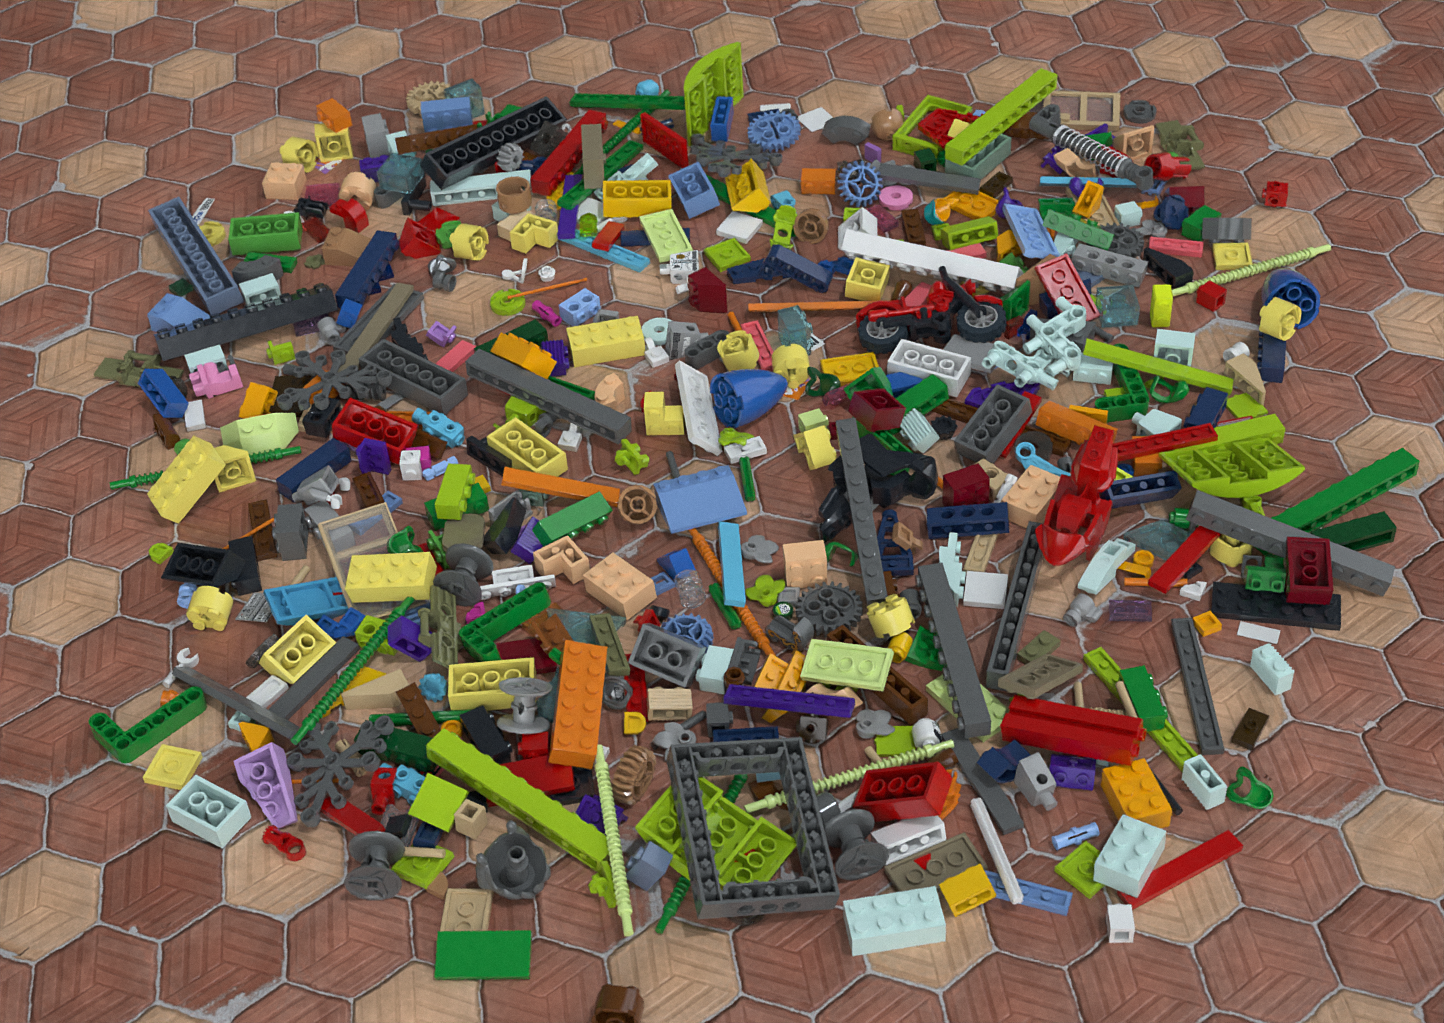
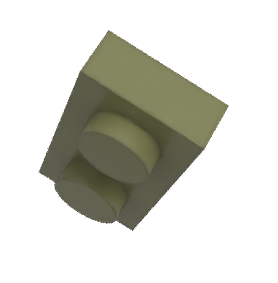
[1017,630,1061,664]

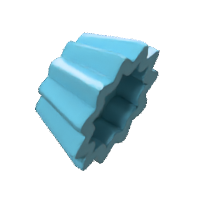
[418,673,448,703]

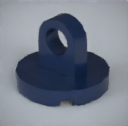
[1154,195,1188,230]

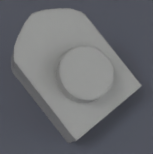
[593,309,619,323]

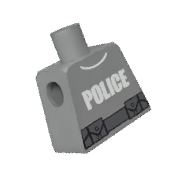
[665,321,709,360]

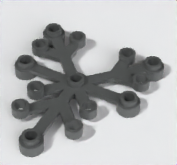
[690,134,783,177]
[277,350,392,411]
[286,715,394,828]

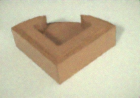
[426,872,449,901]

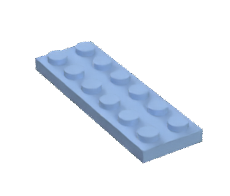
[1002,204,1060,259]

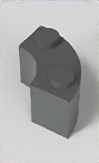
[822,116,871,146]
[1202,218,1252,243]
[231,255,284,288]

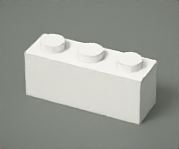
[871,816,947,866]

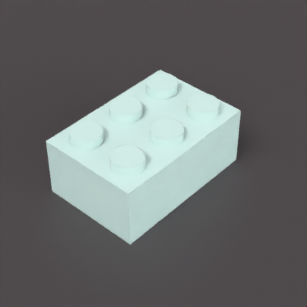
[166,775,251,848]
[1093,814,1166,898]

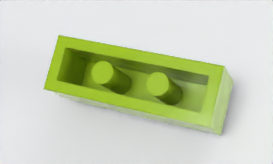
[940,216,998,250]
[435,463,475,520]

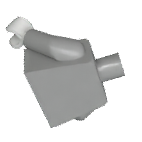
[292,465,350,509]

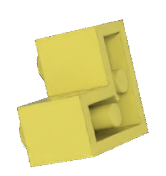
[509,213,558,253]
[644,392,685,435]
[793,425,837,470]

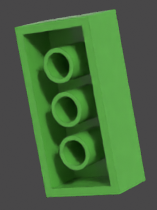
[228,212,303,255]

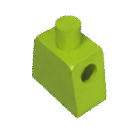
[505,396,547,427]

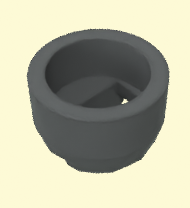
[1057,457,1073,473]

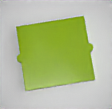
[1226,393,1268,419]
[874,726,915,757]

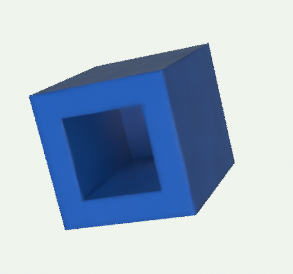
[336,299,363,329]

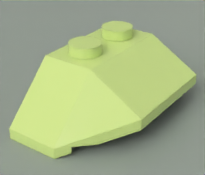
[220,413,299,455]

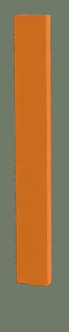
[748,300,892,312]

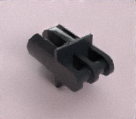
[293,196,329,220]

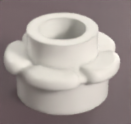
[538,266,555,282]

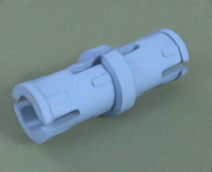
[1051,822,1100,850]

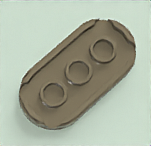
[442,514,485,552]

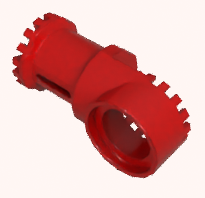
[262,825,306,862]

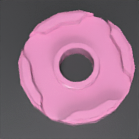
[879,185,913,211]

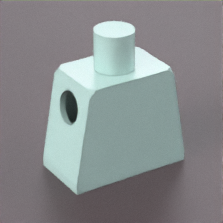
[1132,409,1182,436]

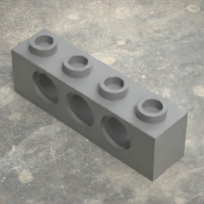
[1072,243,1148,288]

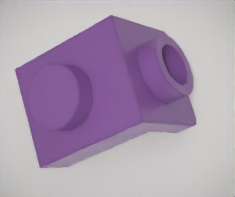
[426,321,457,348]

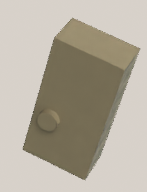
[581,124,606,189]

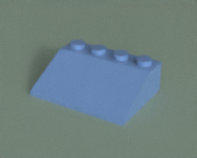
[653,465,747,534]

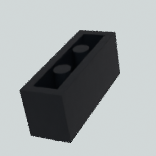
[228,536,263,596]
[459,705,513,765]

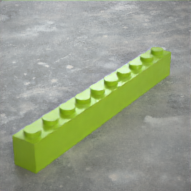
[945,68,1057,166]
[426,728,611,872]

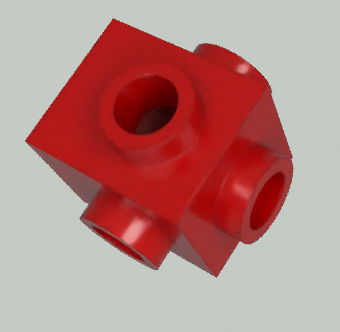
[1262,181,1288,207]

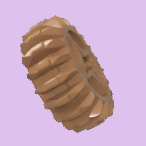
[612,745,656,806]

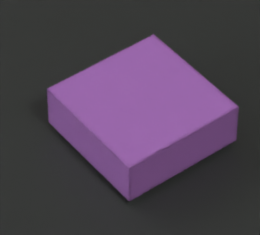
[865,142,881,163]

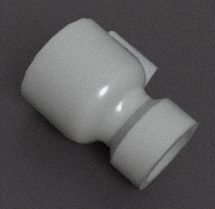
[318,317,346,345]
[1063,593,1103,627]

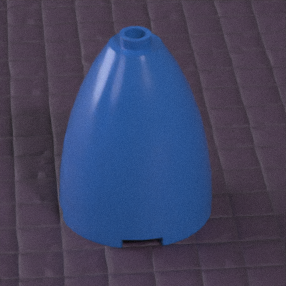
[1261,268,1321,329]
[710,369,788,429]

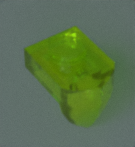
[580,213,598,237]

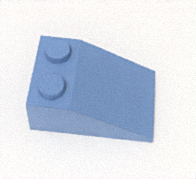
[147,293,210,332]

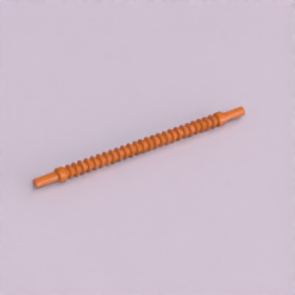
[688,528,777,657]

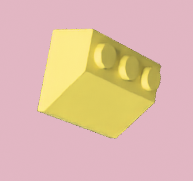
[259,615,336,684]

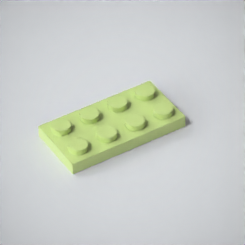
[639,209,693,263]
[800,639,894,691]
[926,674,1009,742]

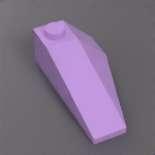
[234,742,298,830]

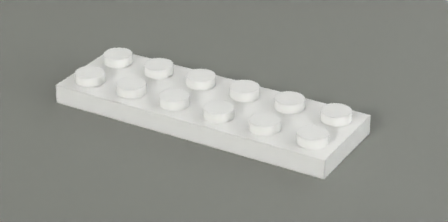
[675,360,722,456]

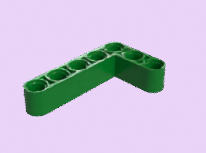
[1094,344,1149,423]
[458,583,551,662]
[89,686,207,764]

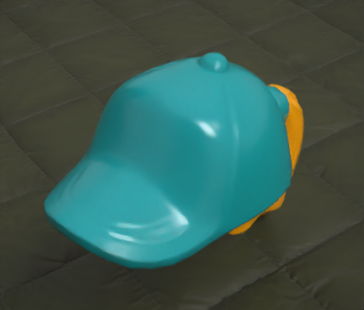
[924,198,959,225]

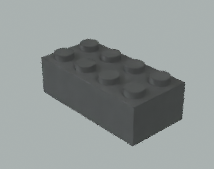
[954,384,1032,464]

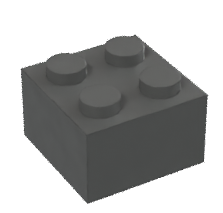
[272,503,309,561]

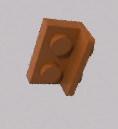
[530,613,574,655]

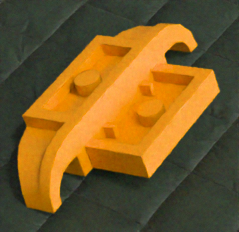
[753,649,806,723]

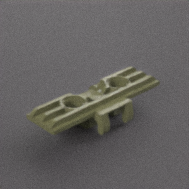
[1155,120,1205,171]
[94,350,184,388]
[418,585,462,669]

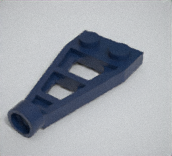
[877,509,914,576]

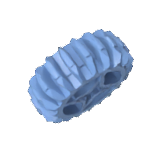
[837,161,883,207]
[661,612,714,653]

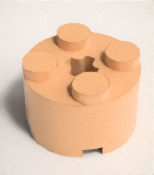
[339,172,376,211]

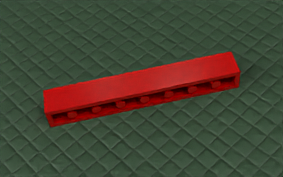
[530,110,608,196]

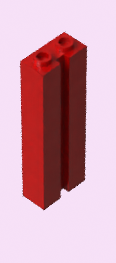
[1000,695,1146,766]

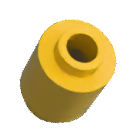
[888,632,913,663]

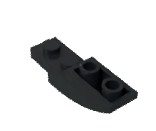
[390,317,428,360]

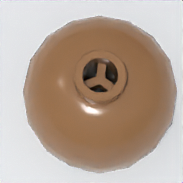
[870,109,904,140]
[793,208,829,244]
[617,485,657,525]

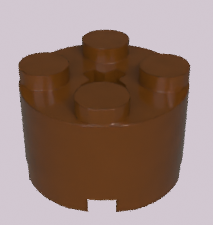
[591,984,644,1023]

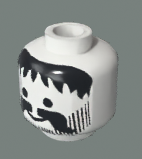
[912,718,942,749]

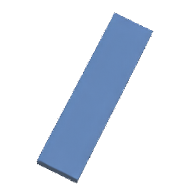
[984,870,1073,916]

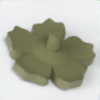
[304,254,325,269]

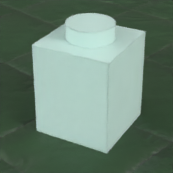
[1114,201,1143,227]

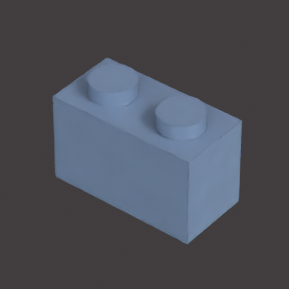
[625,841,673,891]

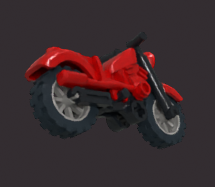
[856,266,1007,354]

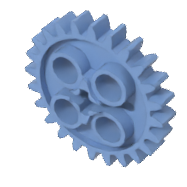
[747,110,801,153]

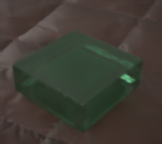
[168,278,194,297]

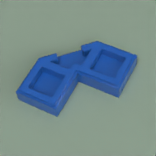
[818,257,854,275]
[317,607,366,641]

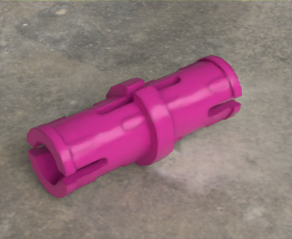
[531,300,562,327]

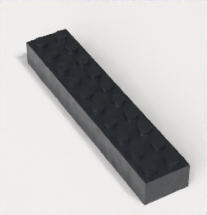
[420,96,567,190]
[153,283,338,361]

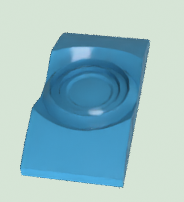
[263,577,353,626]

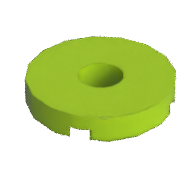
[490,289,526,316]

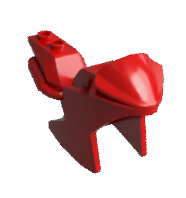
[1035,425,1119,566]

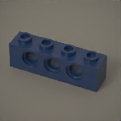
[927,502,1010,539]

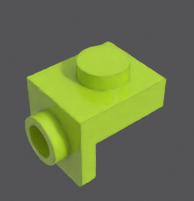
[266,341,295,365]

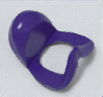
[1069,177,1104,198]
[996,187,1024,219]

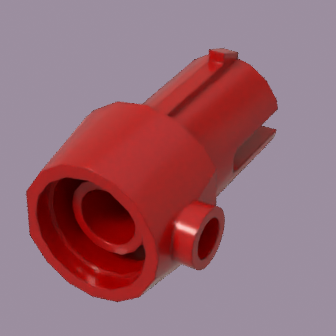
[1144,152,1192,181]

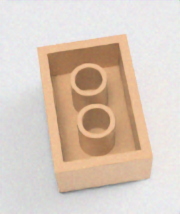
[1001,465,1060,528]
[583,553,657,621]

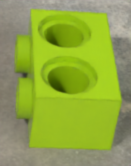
[355,615,398,656]

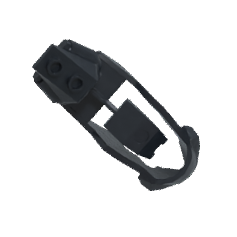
[818,434,938,544]

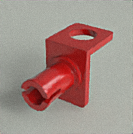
[370,767,397,815]

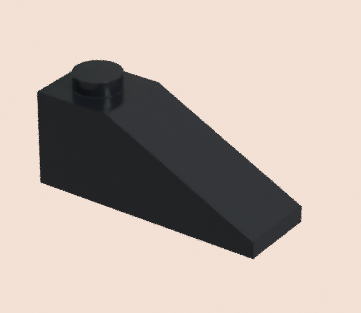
[1143,247,1194,289]
[483,497,526,554]

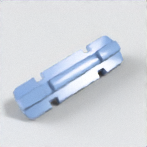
[422,456,458,481]

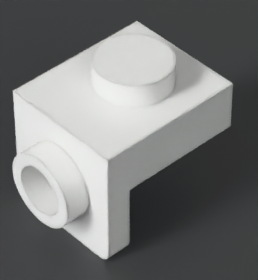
[399,450,423,480]

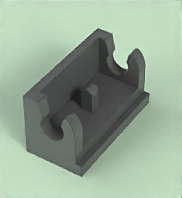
[728,637,761,686]

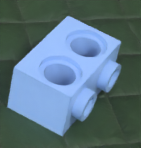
[559,288,601,327]

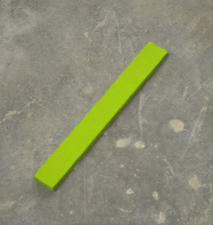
[1083,339,1233,395]
[1083,647,1198,773]

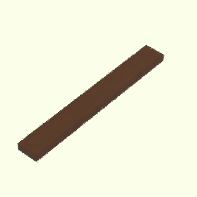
[931,398,1072,457]

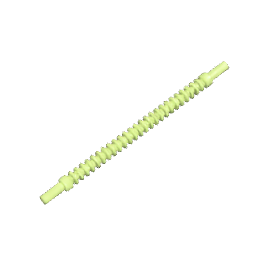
[1172,244,1331,297]
[744,740,954,813]
[595,744,633,936]

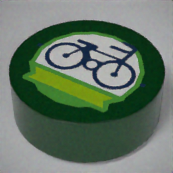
[773,601,794,620]

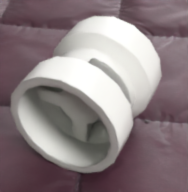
[1223,342,1250,362]

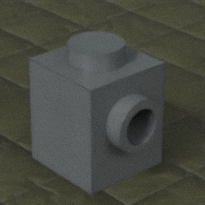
[706,702,733,737]

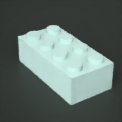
[843,886,946,956]

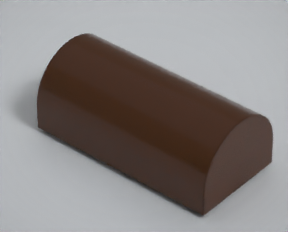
[152,413,181,450]

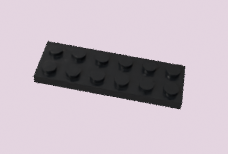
[1211,581,1341,631]

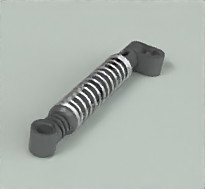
[1029,104,1154,190]

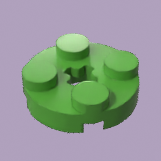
[436,221,466,249]

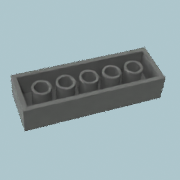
[359,339,468,415]

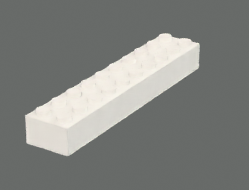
[841,229,1024,294]

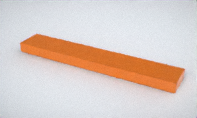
[501,467,620,507]

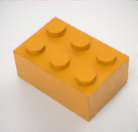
[490,333,557,379]
[1101,758,1172,829]

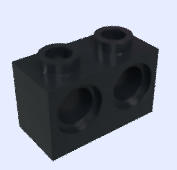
[302,398,342,438]

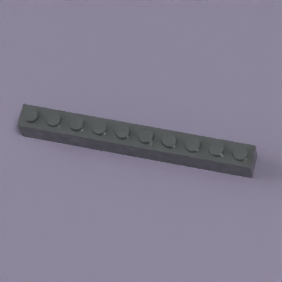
[465,349,632,445]
[836,418,888,610]
[1186,490,1395,596]
[986,521,1043,691]
[915,563,991,739]

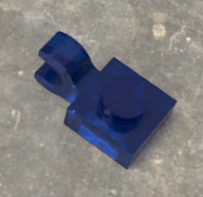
[1017,309,1037,340]

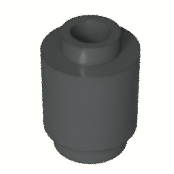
[899,589,922,619]

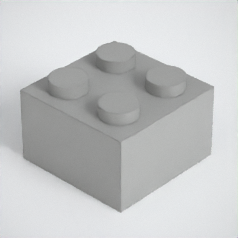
[361,113,389,158]

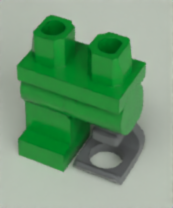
[1241,554,1286,592]

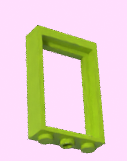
[892,95,972,162]

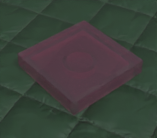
[305,183,340,208]

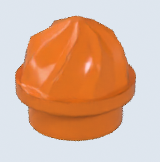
[160,689,179,707]

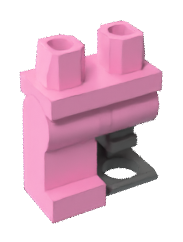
[189,355,243,399]

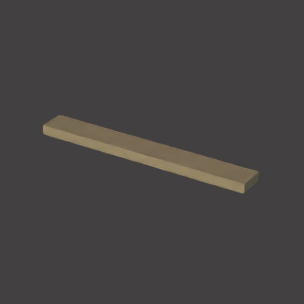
[338,282,414,377]

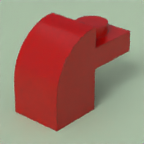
[329,198,369,233]

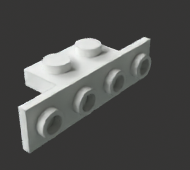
[480,565,556,600]

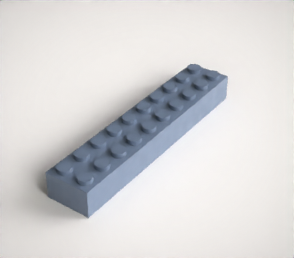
[148,197,244,315]

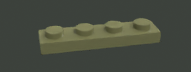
[589,613,630,676]

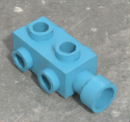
[411,408,465,449]
[378,763,425,806]

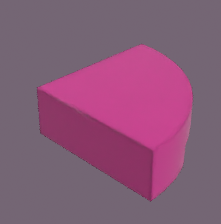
[466,602,485,624]

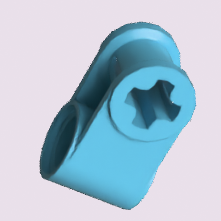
[770,190,797,213]

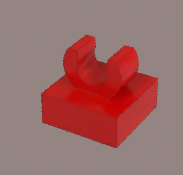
[633,609,661,632]

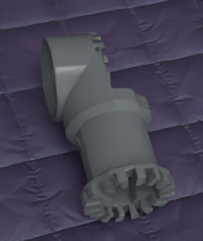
[533,412,561,438]

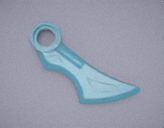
[1015,442,1071,476]

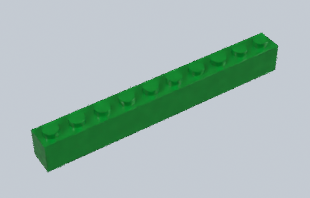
[1255,448,1420,555]

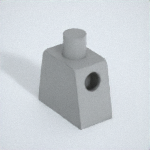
[1014,752,1058,811]

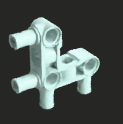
[1023,296,1086,377]
[982,341,1072,391]

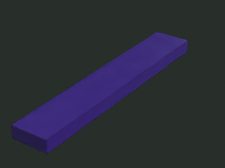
[557,174,583,240]
[723,684,855,718]

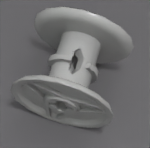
[496,677,552,734]

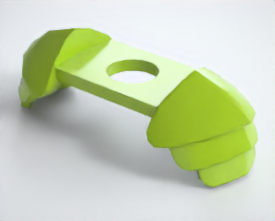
[769,205,797,250]

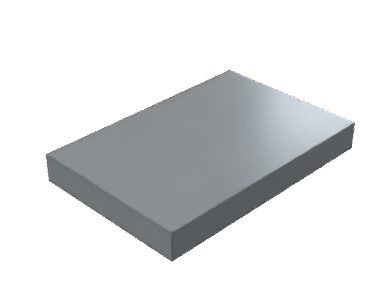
[943,334,996,373]

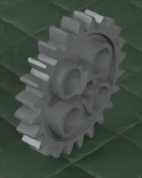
[1086,222,1144,258]
[795,581,863,638]

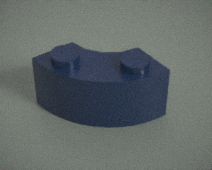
[977,740,1031,783]

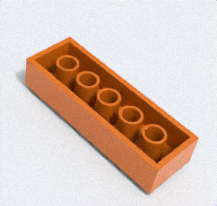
[548,640,607,769]

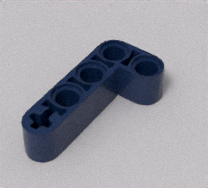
[759,244,833,293]

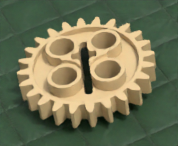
[406,81,458,116]

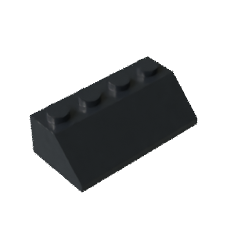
[161,543,246,587]

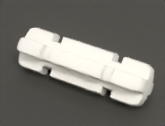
[993,474,1017,503]

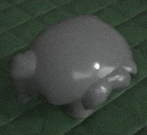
[475,820,551,900]

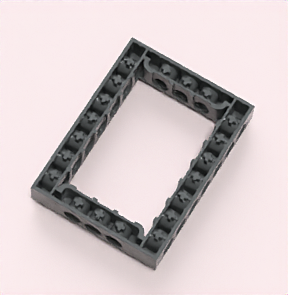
[666,737,840,919]

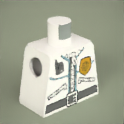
[660,250,699,284]

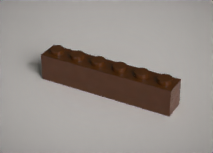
[395,124,477,155]
[826,625,928,726]

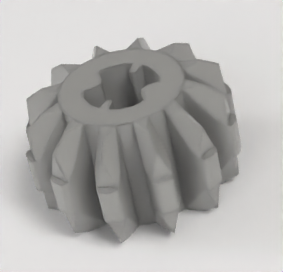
[496,143,524,172]

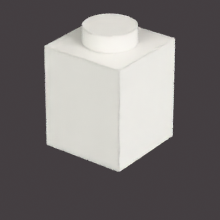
[1106,904,1135,943]

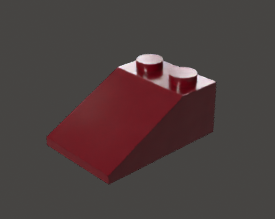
[1285,537,1334,605]

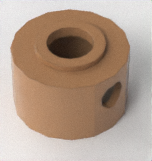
[496,176,532,213]

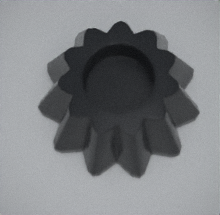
[931,415,958,441]

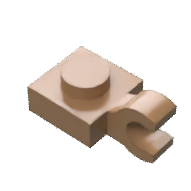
[892,522,923,555]

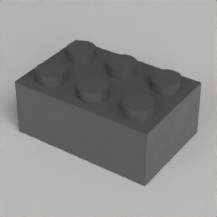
[628,623,707,688]

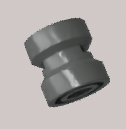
[433,271,457,292]

